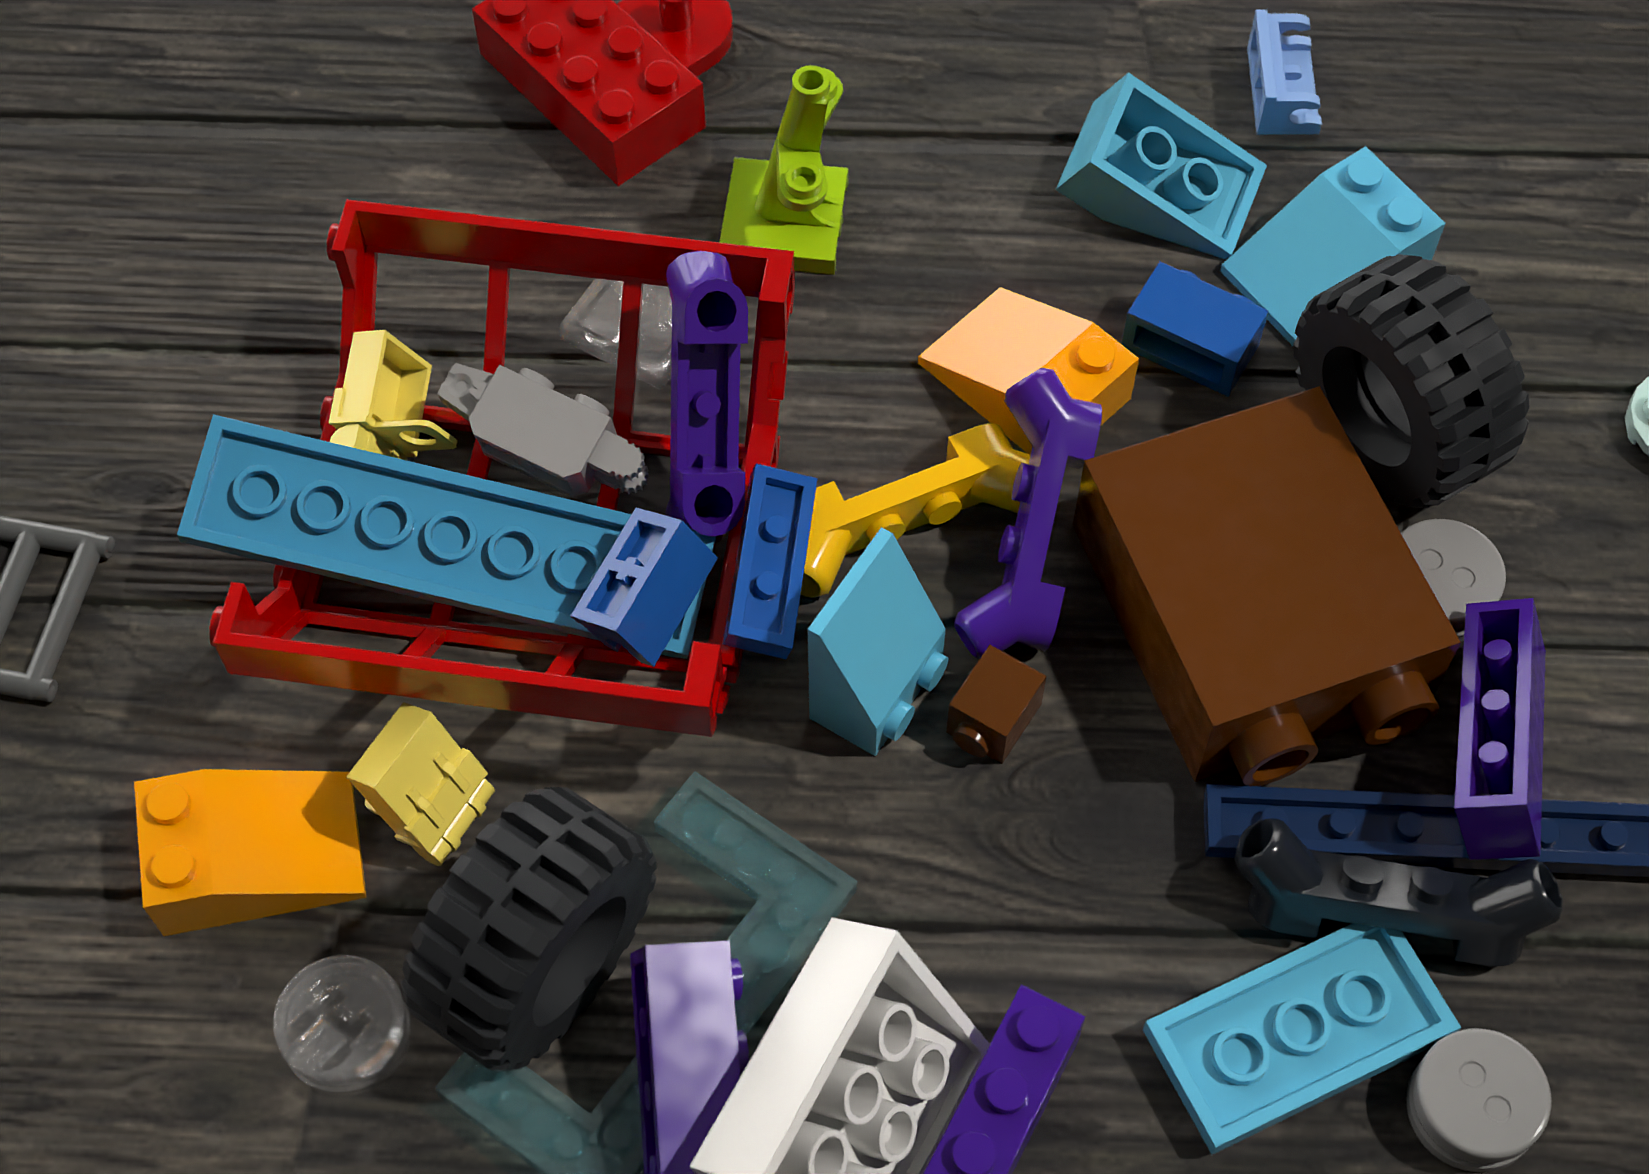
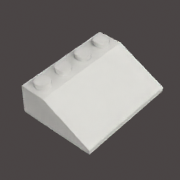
[690,918,990,1174]

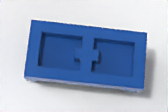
[571,507,718,667]

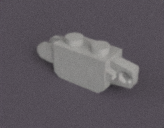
[437,363,649,497]

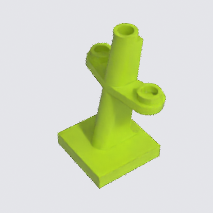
[719,65,848,275]

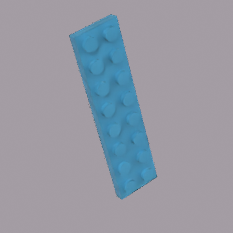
[177,414,716,659]

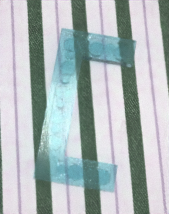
[435,771,857,1174]

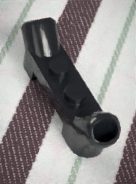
[1234,818,1563,967]

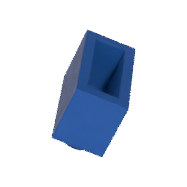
[1122,261,1269,397]

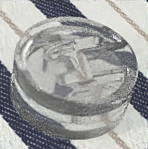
[273,955,412,1096]

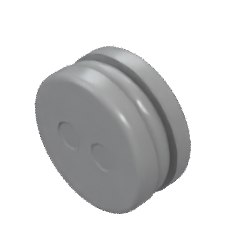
[1401,519,1506,642]
[1406,1028,1551,1172]

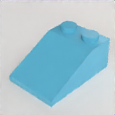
[1055,72,1267,259]
[1220,146,1446,346]
[808,527,949,756]

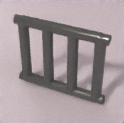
[0,515,115,702]

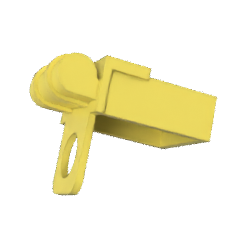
[329,330,457,460]
[347,702,495,866]

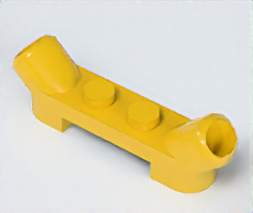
[800,423,1031,598]

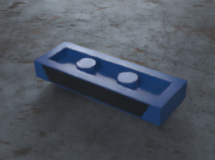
[723,463,818,659]

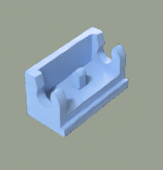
[1247,10,1322,135]

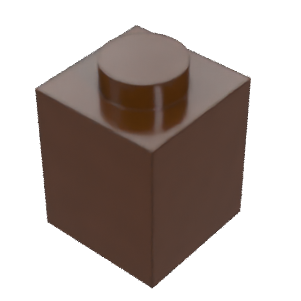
[946,645,1047,764]

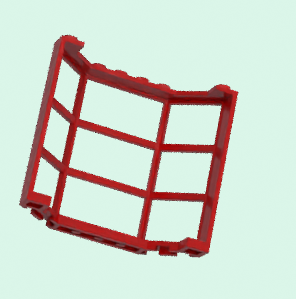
[209,199,795,737]

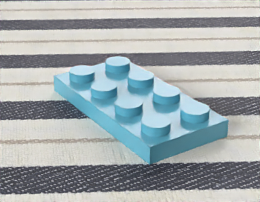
[1143,923,1461,1155]

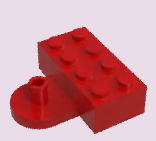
[472,0,733,187]

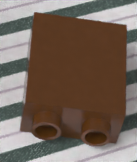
[1073,386,1461,786]

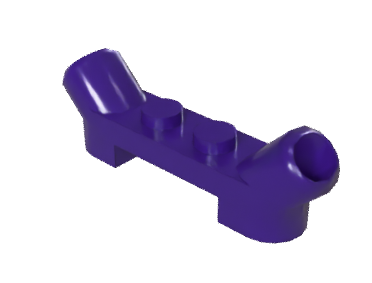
[665,250,748,544]
[954,367,1102,659]

